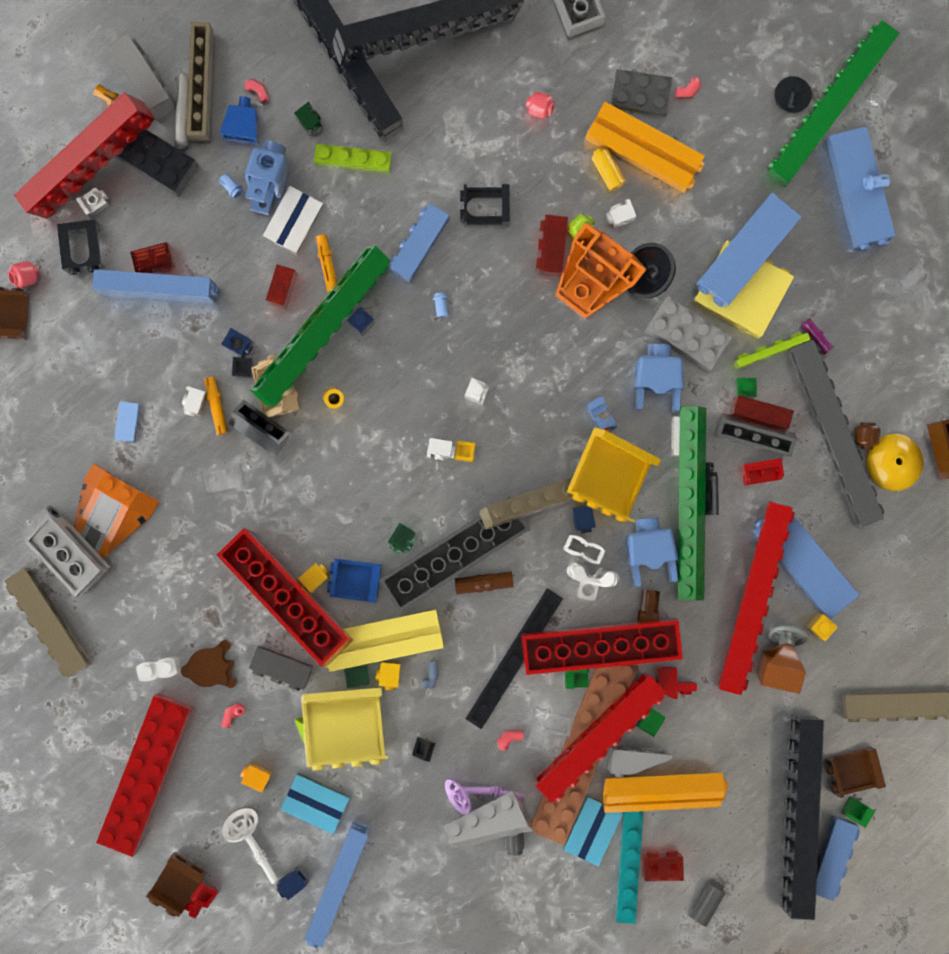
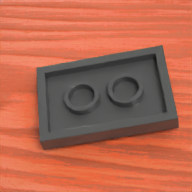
[611,69,672,116]

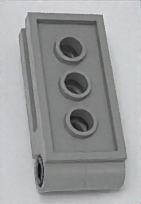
[22,505,110,597]

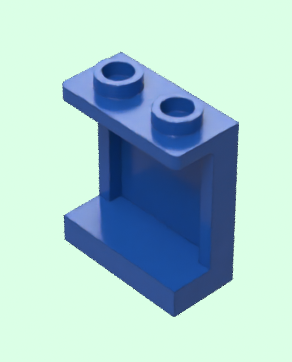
[327,559,382,603]

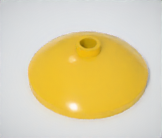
[866,434,924,491]

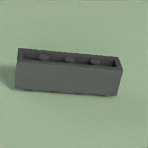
[716,413,797,457]

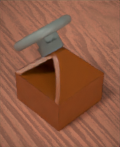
[757,625,807,694]

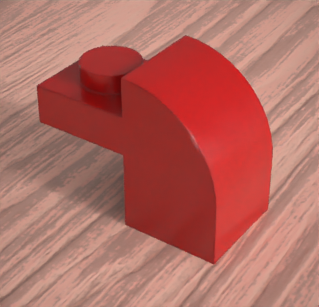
[655,667,697,699]

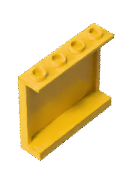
[567,427,661,523]

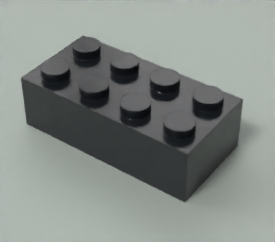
[115,130,199,197]

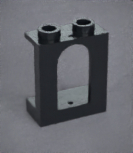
[460,184,510,226]
[57,219,105,275]

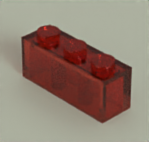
[536,214,568,277]
[730,395,794,430]

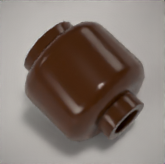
[855,422,881,450]

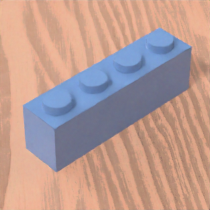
[389,203,450,283]
[816,815,860,901]

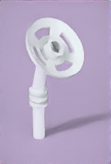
[222,808,279,884]

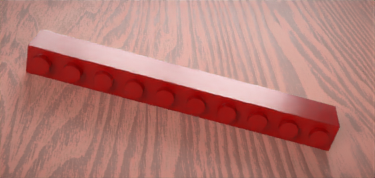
[718,501,795,695]

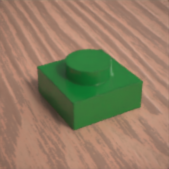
[736,378,757,398]

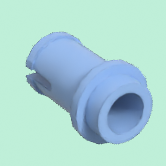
[218,173,243,198]
[863,174,890,190]
[433,292,449,317]

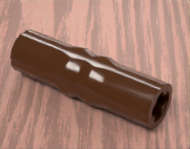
[454,571,514,595]

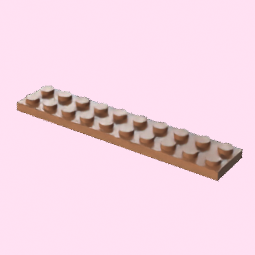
[531,664,639,846]

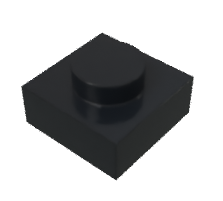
[232,357,253,378]
[412,737,435,762]

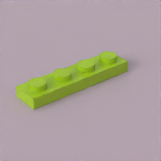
[314,144,392,172]
[734,332,811,370]

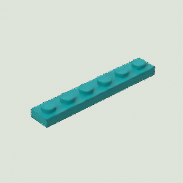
[615,811,644,924]

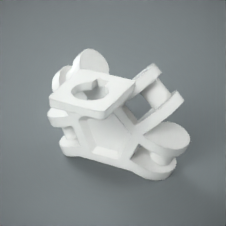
[567,563,619,601]

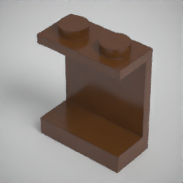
[0,287,30,340]
[146,852,207,917]

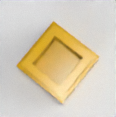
[454,440,476,462]

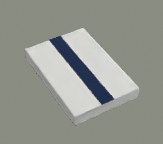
[263,186,324,254]

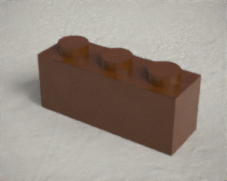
[926,419,949,480]

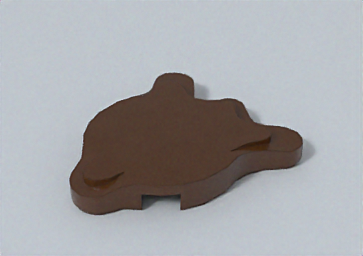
[181,640,237,688]

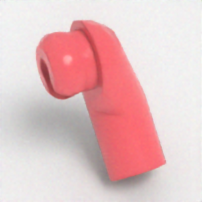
[676,77,701,97]
[244,79,269,103]
[221,704,245,728]
[497,730,524,751]

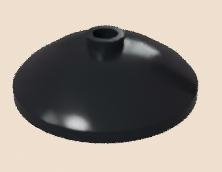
[627,243,676,299]

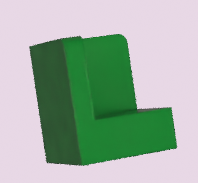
[565,669,589,689]
[636,708,666,737]
[841,797,875,828]

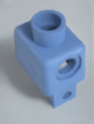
[244,141,289,215]
[633,344,684,412]
[626,517,678,587]

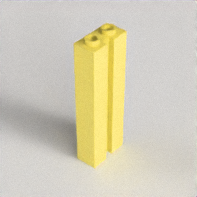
[325,609,444,672]

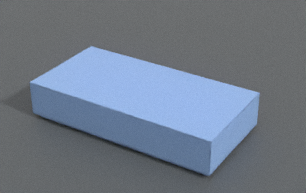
[114,402,140,442]

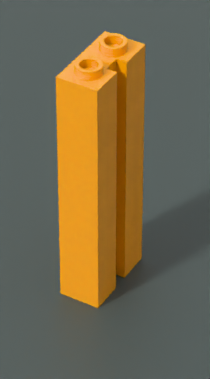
[585,102,705,193]
[602,773,728,813]

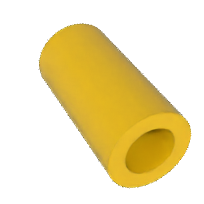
[591,147,626,192]
[322,386,344,409]

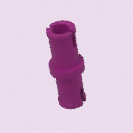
[801,317,834,355]

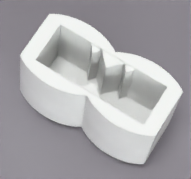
[563,535,605,564]
[136,657,181,682]

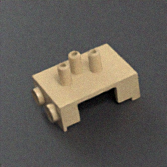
[252,355,299,419]

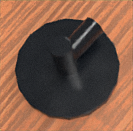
[774,76,812,114]

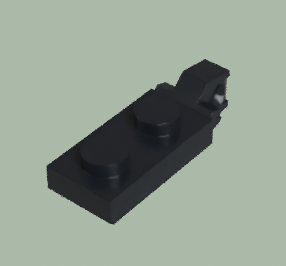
[705,462,719,515]

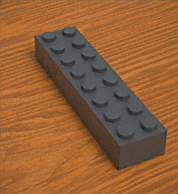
[379,497,531,613]

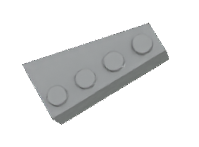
[444,791,534,849]

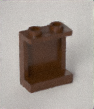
[825,747,886,798]

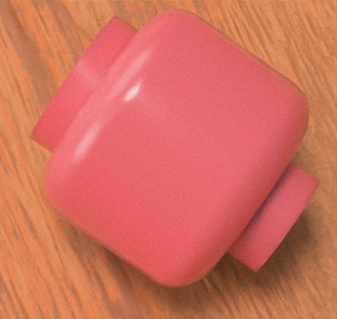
[526,91,555,119]
[8,261,39,288]

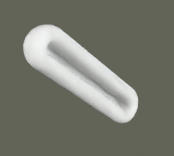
[174,73,189,150]

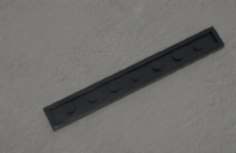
[465,588,563,730]

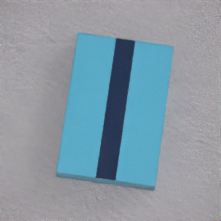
[280,773,350,834]
[563,796,623,867]

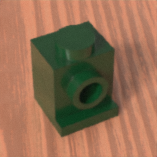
[294,101,323,136]

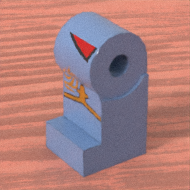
[585,396,617,432]

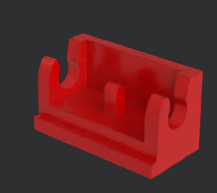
[740,458,784,486]

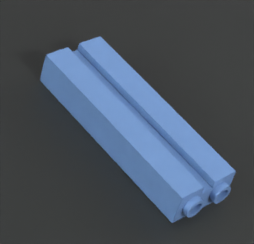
[825,126,896,250]
[696,193,802,308]
[92,269,219,304]
[752,516,860,620]
[304,821,371,948]

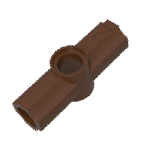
[637,589,660,622]

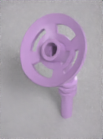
[445,779,524,815]

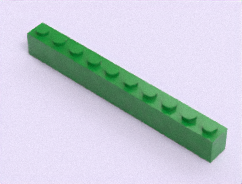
[767,20,900,187]
[250,245,391,406]
[678,406,706,601]

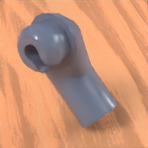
[423,661,439,690]

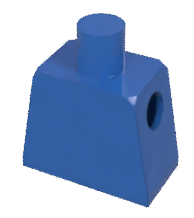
[220,96,259,144]

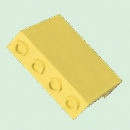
[692,241,794,339]
[301,688,388,771]

